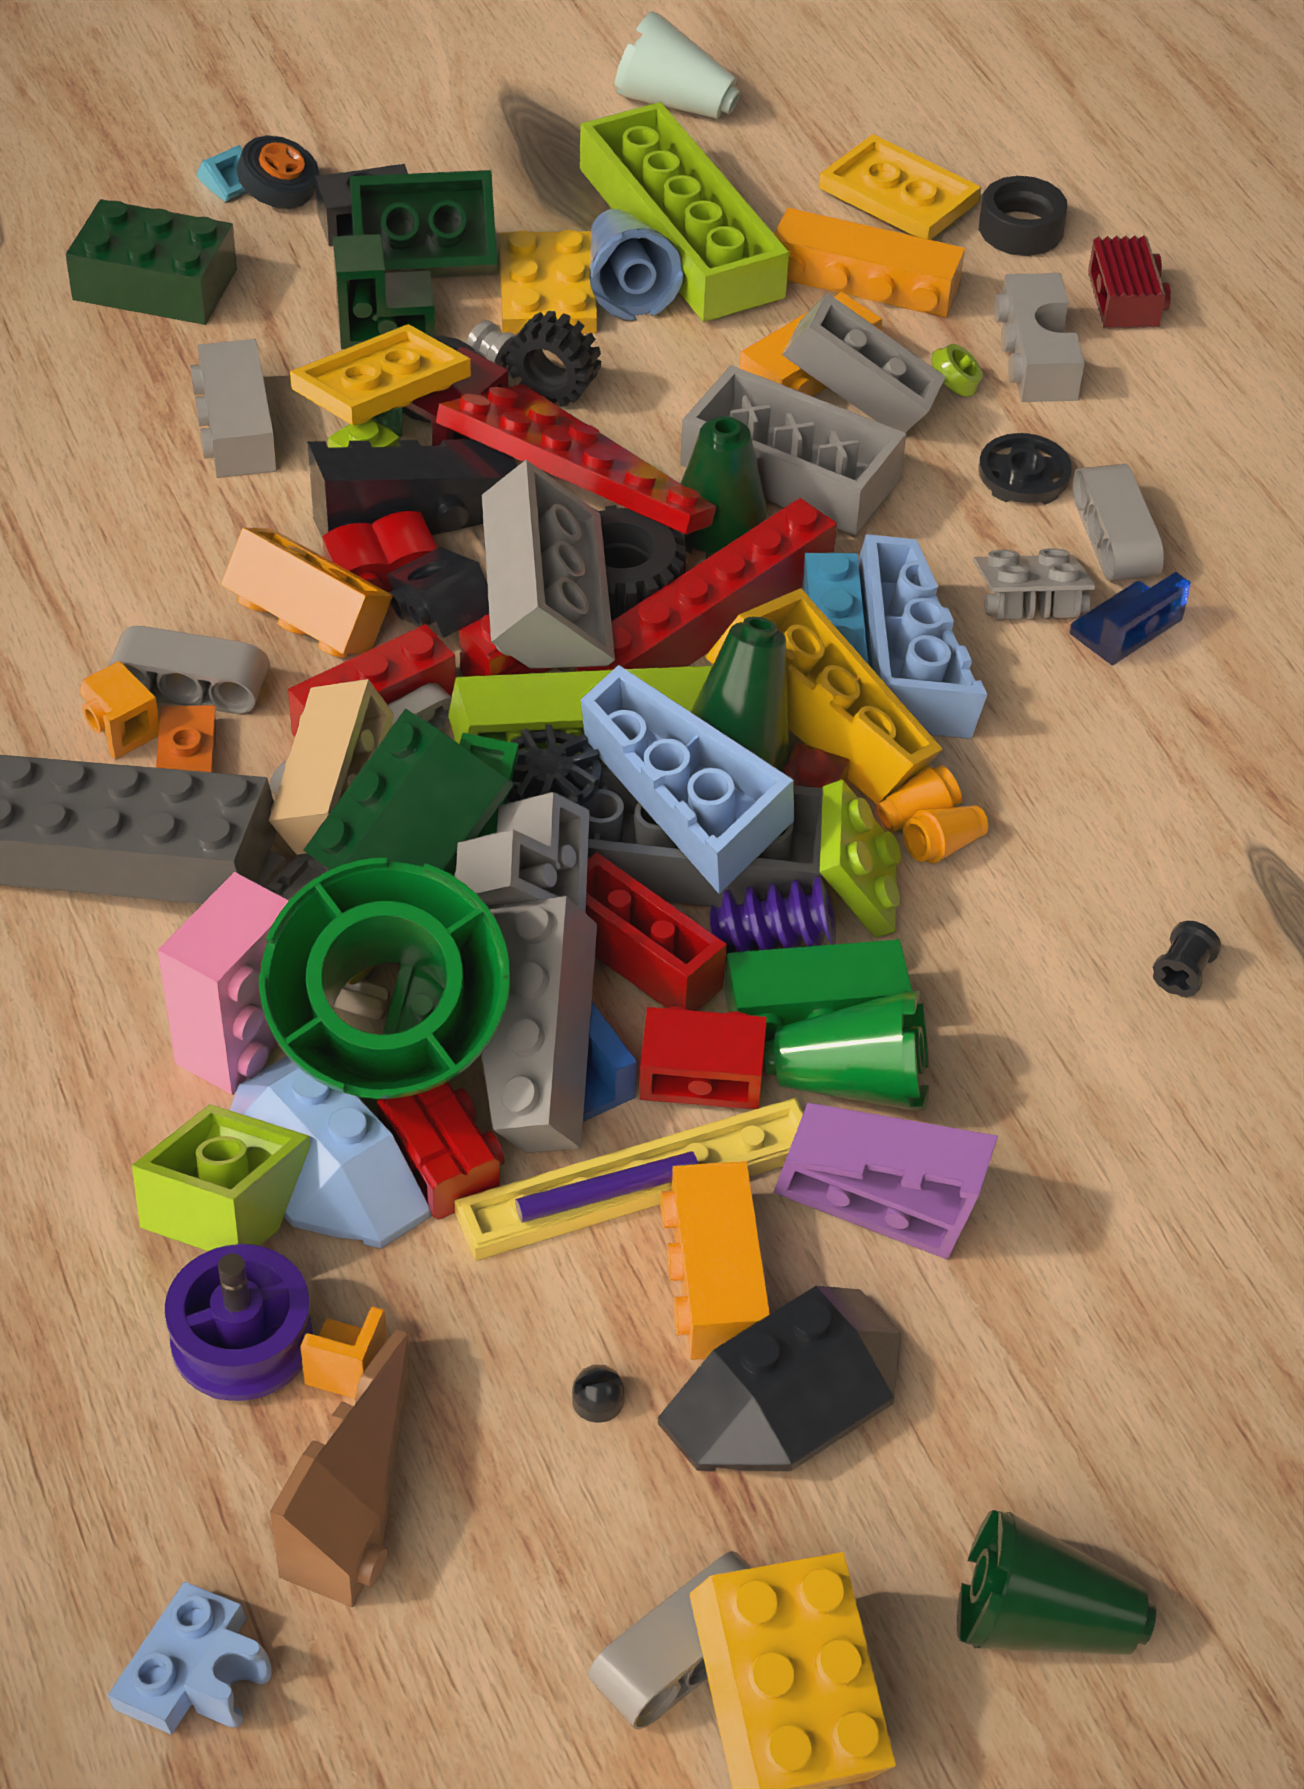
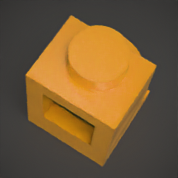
[80,661,159,759]

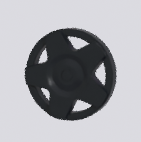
[978,433,1072,504]

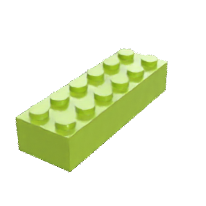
[580,102,789,322]

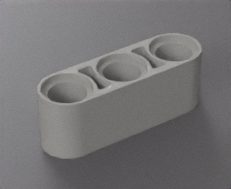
[1073,464,1164,581]
[107,626,270,714]
[588,1551,752,1730]

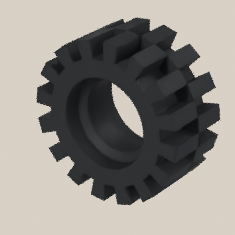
[506,311,602,407]

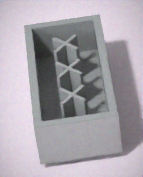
[680,365,907,536]

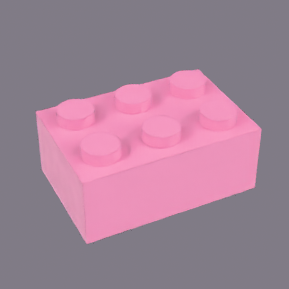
[158,872,289,1095]

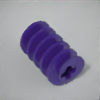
[710,876,836,963]

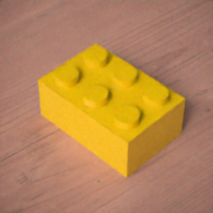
[689,1551,896,1789]

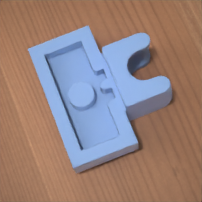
[107,1581,272,1735]

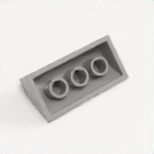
[482,459,615,668]

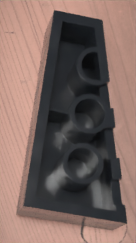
[307,439,518,538]

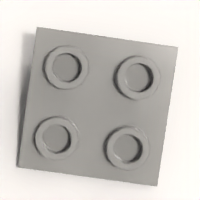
[973,548,1095,620]

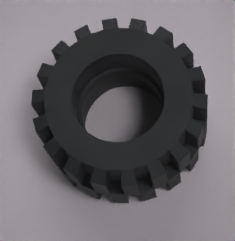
[595,505,686,621]

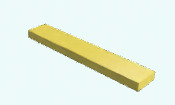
[455,1097,804,1261]

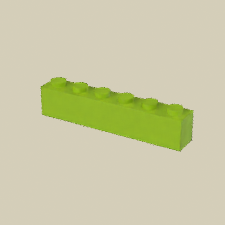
[448,666,712,756]

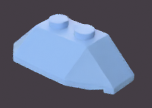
[230,1056,431,1249]

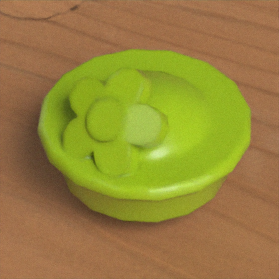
[931,344,983,397]

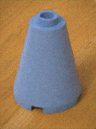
[590,209,683,320]

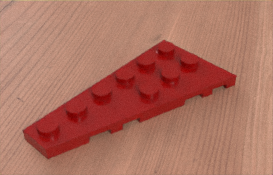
[435,384,717,534]

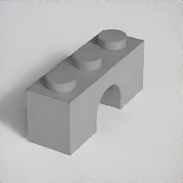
[994,273,1085,402]

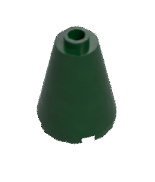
[674,416,769,559]
[690,617,790,772]
[956,1510,1156,1655]

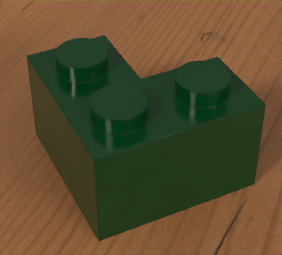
[333,234,436,350]

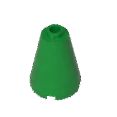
[764,990,929,1111]

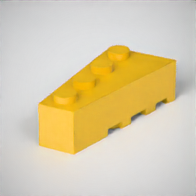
[705,588,943,804]

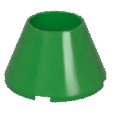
[259,857,510,1099]

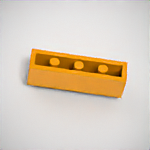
[774,208,965,318]

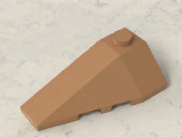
[270,1329,410,1607]

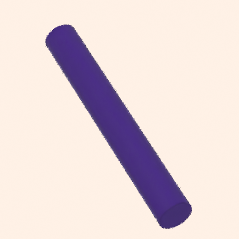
[515,1151,698,1223]

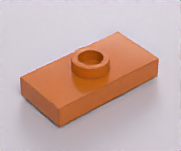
[156,705,217,772]

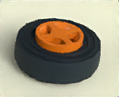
[237,135,319,209]

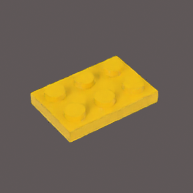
[819,134,981,240]
[499,230,597,334]
[290,324,471,425]

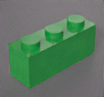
[724,939,912,1044]

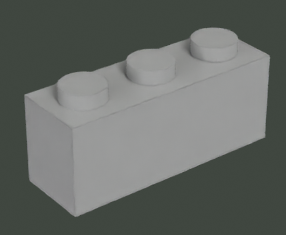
[782,293,945,433]
[190,339,276,478]

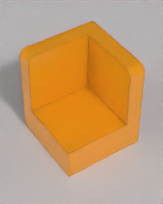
[300,1306,387,1398]

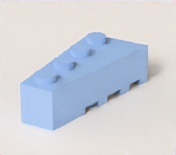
[858,534,988,739]

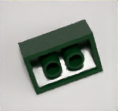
[303,708,514,874]

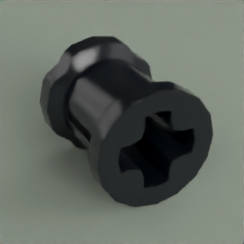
[1152,920,1222,997]

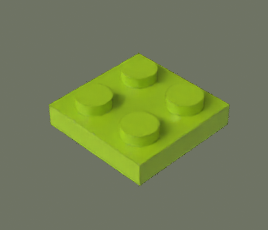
[820,779,901,938]

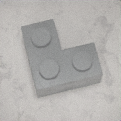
[455,792,589,912]

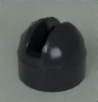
[572,1364,624,1423]

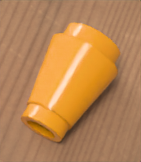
[876,765,962,833]
[903,805,988,864]

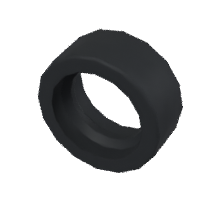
[979,175,1067,256]

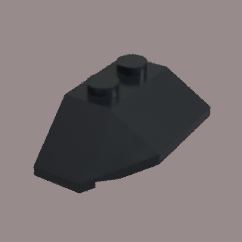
[658,1286,900,1471]

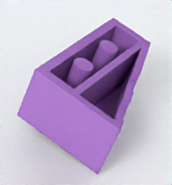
[773,1102,998,1260]

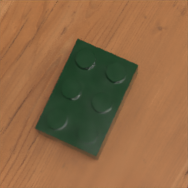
[350,170,498,278]
[65,199,237,325]

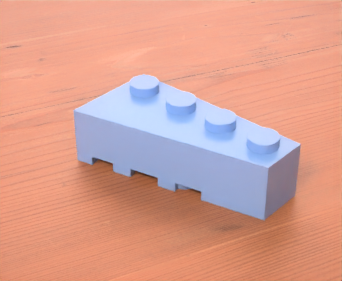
[581,665,794,894]

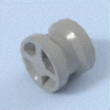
[466,320,516,377]

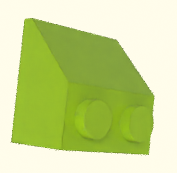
[132,1104,310,1251]

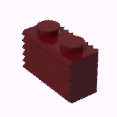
[1088,235,1171,328]

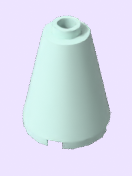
[614,11,741,119]

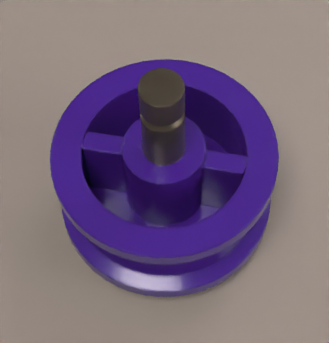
[165,1244,313,1401]

